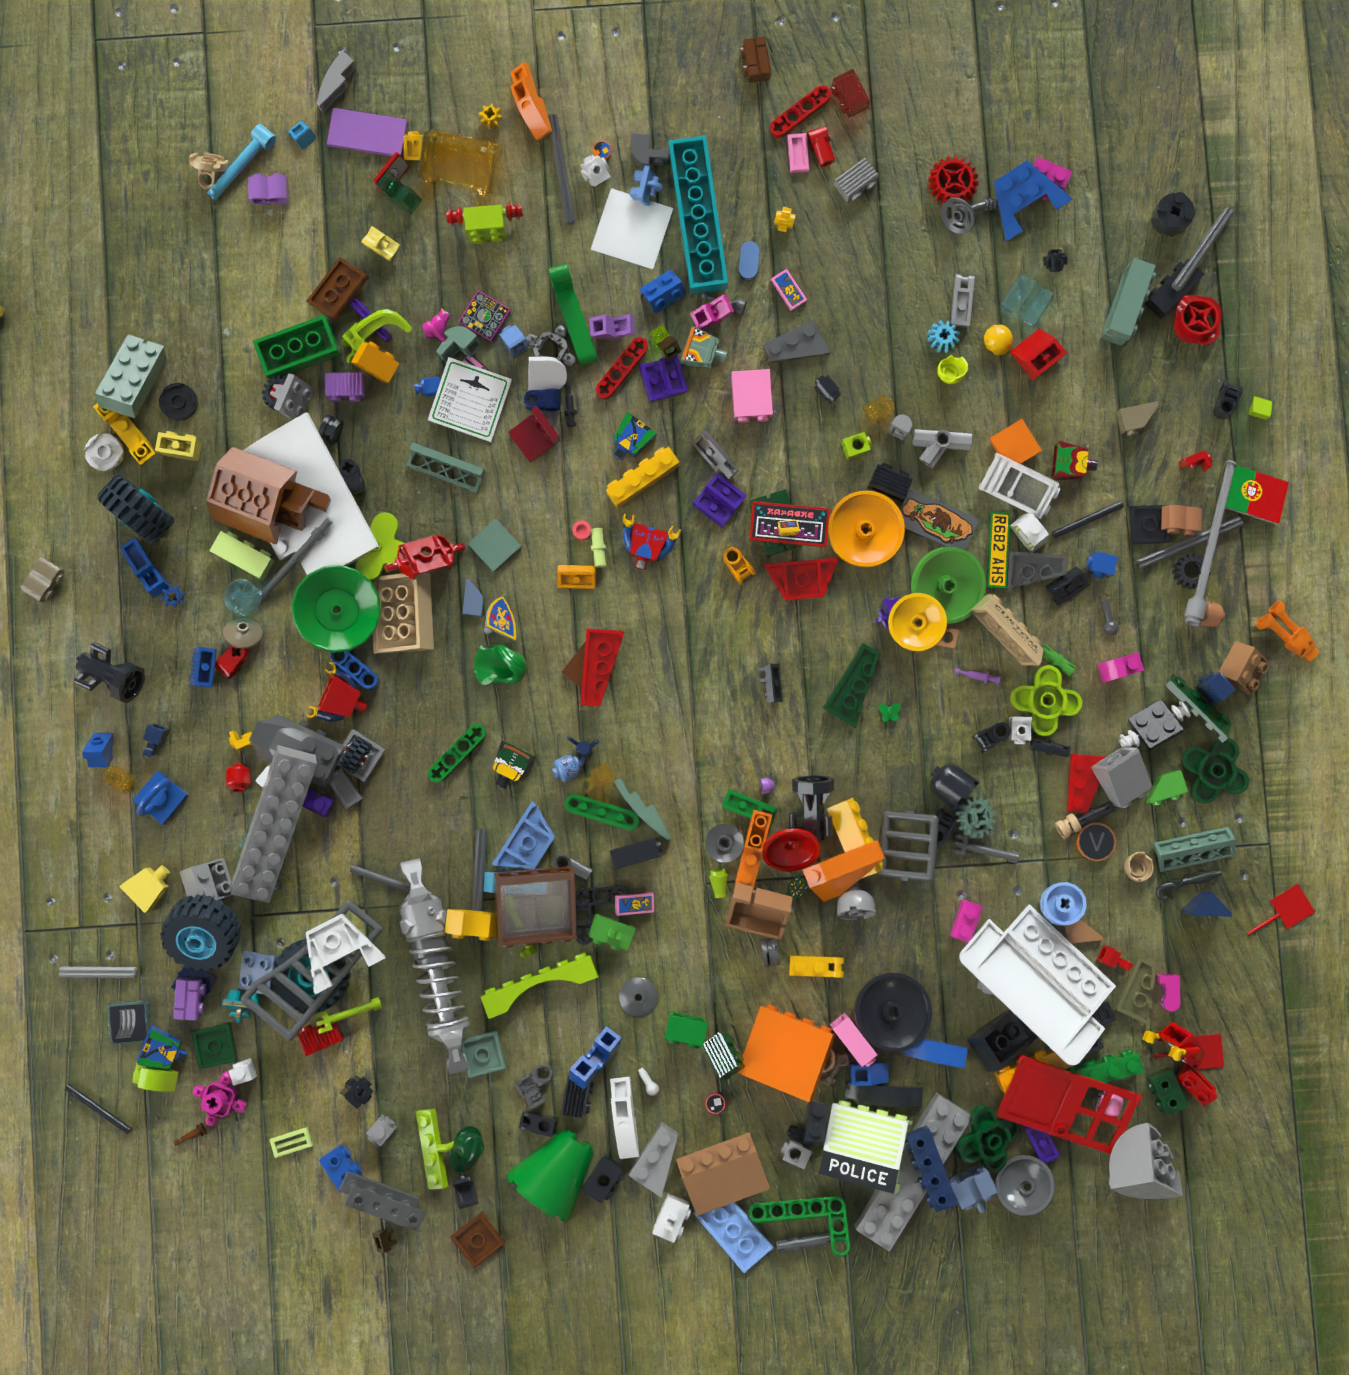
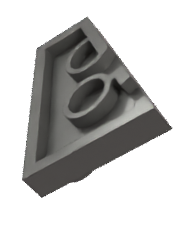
[762,320,830,363]
[1006,551,1068,589]

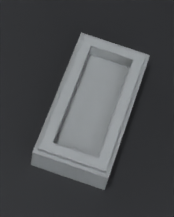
[328,767,363,810]

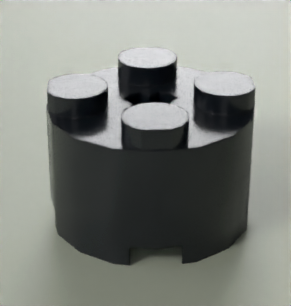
[1151,192,1195,237]

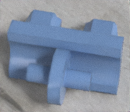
[630,165,663,206]

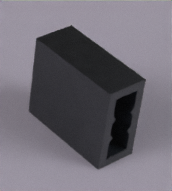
[610,838,663,869]

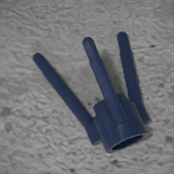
[567,736,599,768]

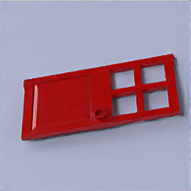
[996,1055,1142,1154]

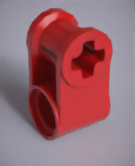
[215,646,250,679]

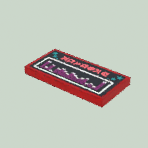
[749,501,830,548]

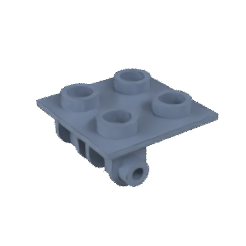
[238,950,277,994]

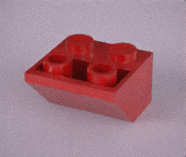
[1009,329,1067,382]

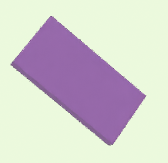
[327,108,408,157]

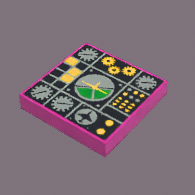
[459,290,511,342]

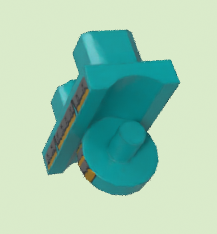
[222,990,261,1023]

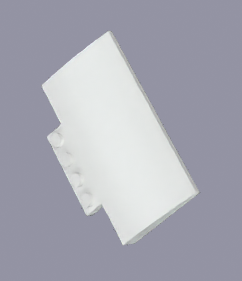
[243,413,379,575]

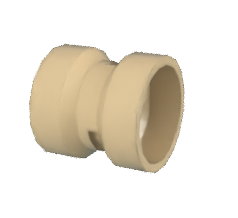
[1055,813,1082,839]

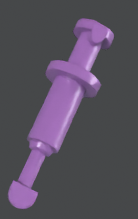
[955,668,1001,685]

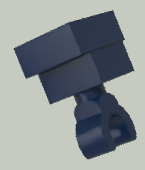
[143,723,170,757]

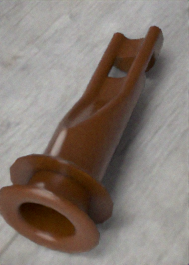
[174,1123,207,1146]

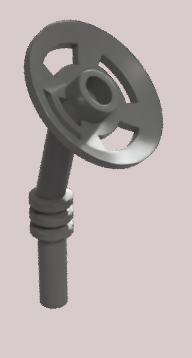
[941,198,999,234]

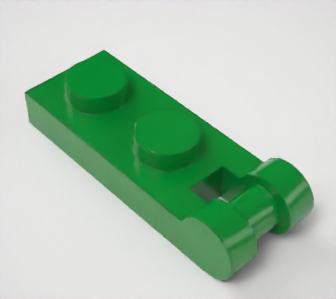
[722,789,778,827]

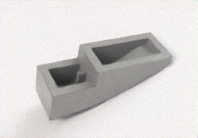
[317,51,357,113]

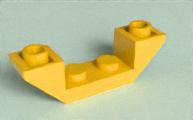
[93,403,156,466]

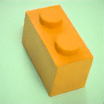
[351,342,400,383]

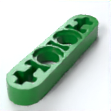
[428,724,486,783]

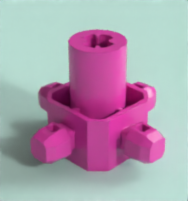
[192,1071,247,1126]

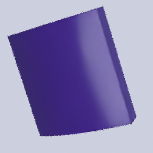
[639,355,688,402]
[692,473,747,528]

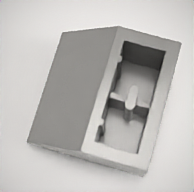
[180,858,233,900]

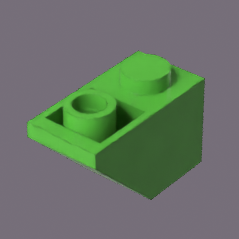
[1145,770,1188,806]

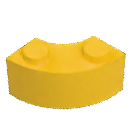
[445,909,497,941]

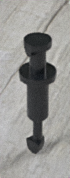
[564,383,577,427]

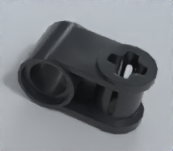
[1213,380,1244,419]
[339,459,367,496]
[972,722,1010,753]
[927,808,959,846]

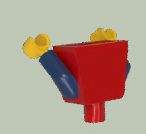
[307,662,367,722]

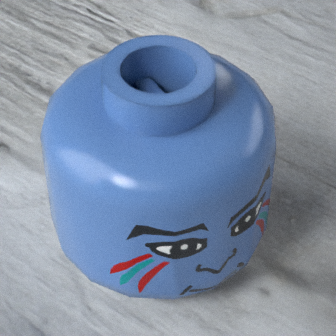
[552,754,582,782]

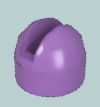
[760,778,775,794]

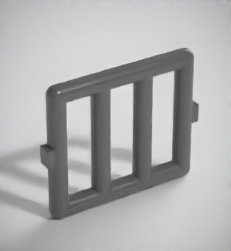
[878,811,939,882]

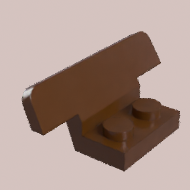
[275,482,331,531]

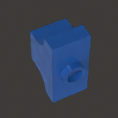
[82,733,114,768]

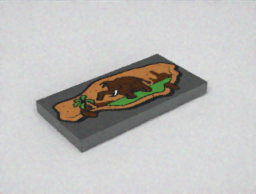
[900,489,979,550]

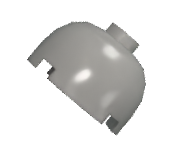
[837,887,876,920]

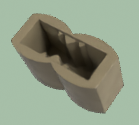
[20,557,65,602]

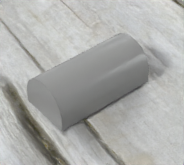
[887,415,912,441]

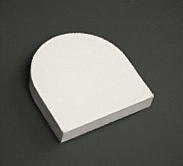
[528,357,567,393]

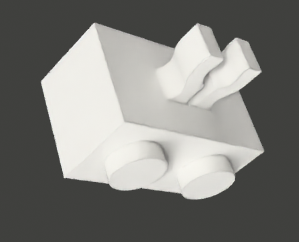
[652,1193,691,1243]

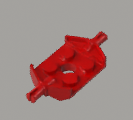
[384,535,465,580]

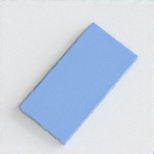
[693,1202,774,1273]

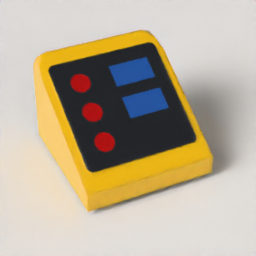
[778,520,800,536]

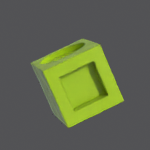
[841,432,872,461]

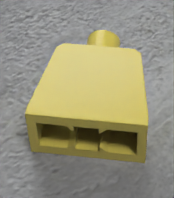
[119,865,170,913]

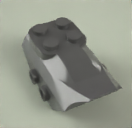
[249,714,346,788]

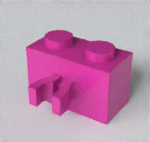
[1033,156,1072,201]

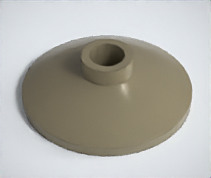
[223,618,263,648]

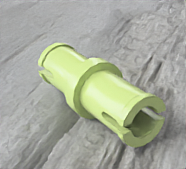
[591,528,607,568]

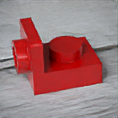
[1179,450,1212,471]

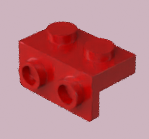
[1176,1063,1218,1106]

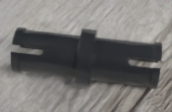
[1030,738,1071,758]
[1076,801,1115,828]

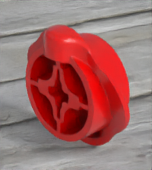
[1174,295,1222,345]

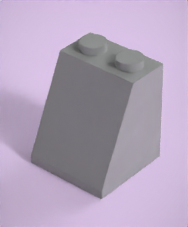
[1091,747,1152,808]

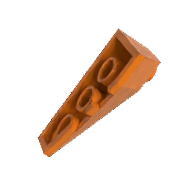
[803,840,885,902]

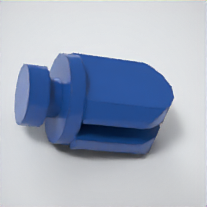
[414,376,441,397]

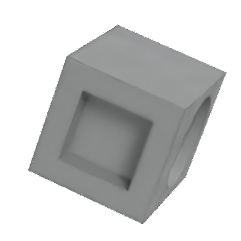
[780,1138,812,1169]

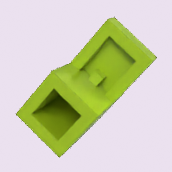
[133,1063,179,1092]

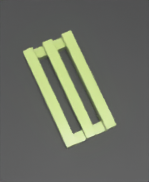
[269,1127,313,1158]

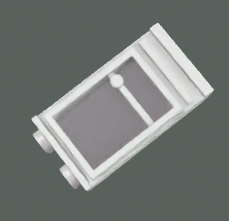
[979,452,1060,519]

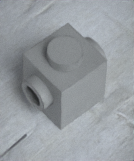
[366,1114,397,1146]

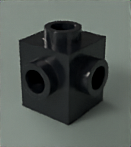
[340,1076,374,1109]

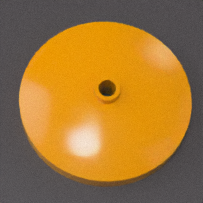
[828,491,905,567]

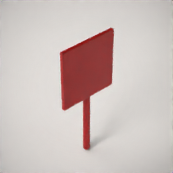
[1248,884,1315,935]
[1153,1034,1224,1069]

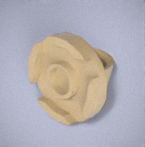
[189,153,228,189]

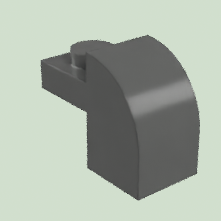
[631,134,669,169]

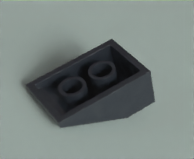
[967,1009,1038,1072]

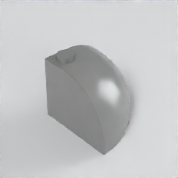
[1109,1123,1183,1199]

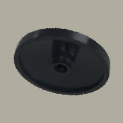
[854,973,932,1052]

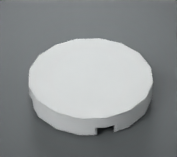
[85,433,124,472]

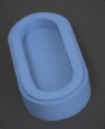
[739,241,759,280]

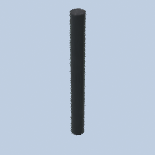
[1051,501,1124,539]
[64,1084,132,1135]

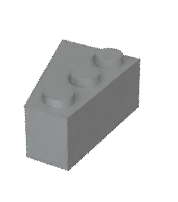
[629,1122,678,1197]

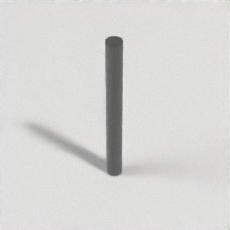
[350,864,410,892]

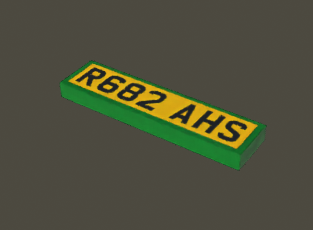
[986,512,1010,589]

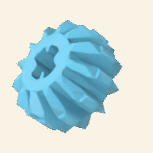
[927,320,960,353]

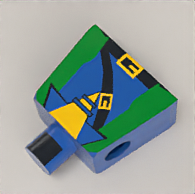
[613,412,657,461]
[137,1025,188,1069]

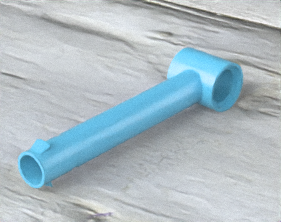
[207,124,276,201]

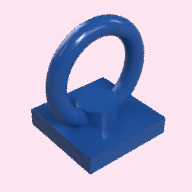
[133,770,189,825]

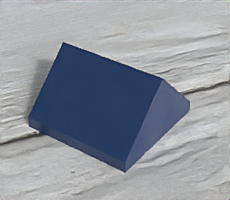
[1181,891,1232,917]

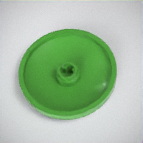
[911,547,986,624]

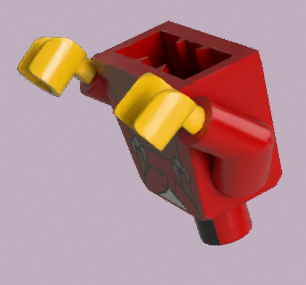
[1142,1022,1205,1068]

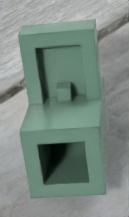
[436,326,483,363]

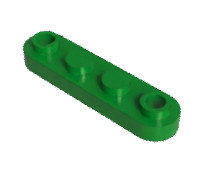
[565,794,639,830]

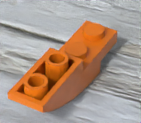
[510,62,552,141]
[735,810,772,890]

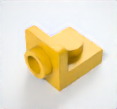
[403,131,424,160]
[229,731,253,751]

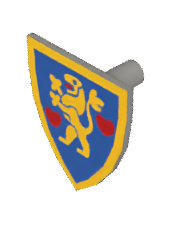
[484,596,516,641]

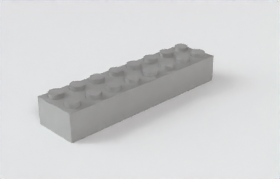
[231,745,317,903]
[854,1092,970,1252]

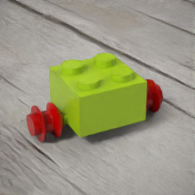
[446,201,523,244]

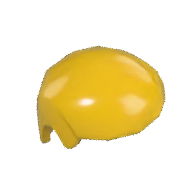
[984,325,1013,356]

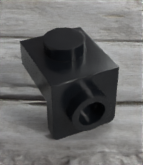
[452,1175,479,1209]

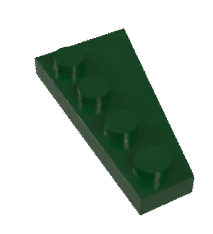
[823,643,880,728]
[1165,674,1232,743]

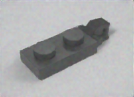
[692,430,738,479]

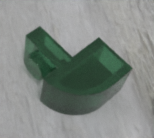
[377,171,422,215]

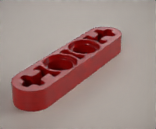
[770,85,831,138]
[596,337,648,400]

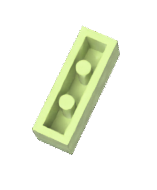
[210,531,275,581]

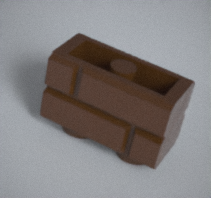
[740,36,771,83]

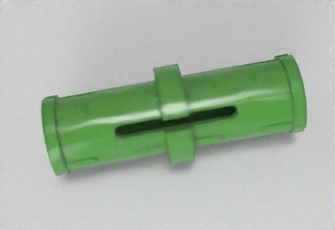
[1042,644,1076,676]

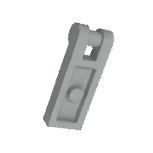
[950,274,975,328]

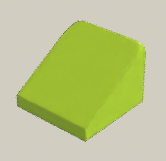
[1248,396,1272,420]

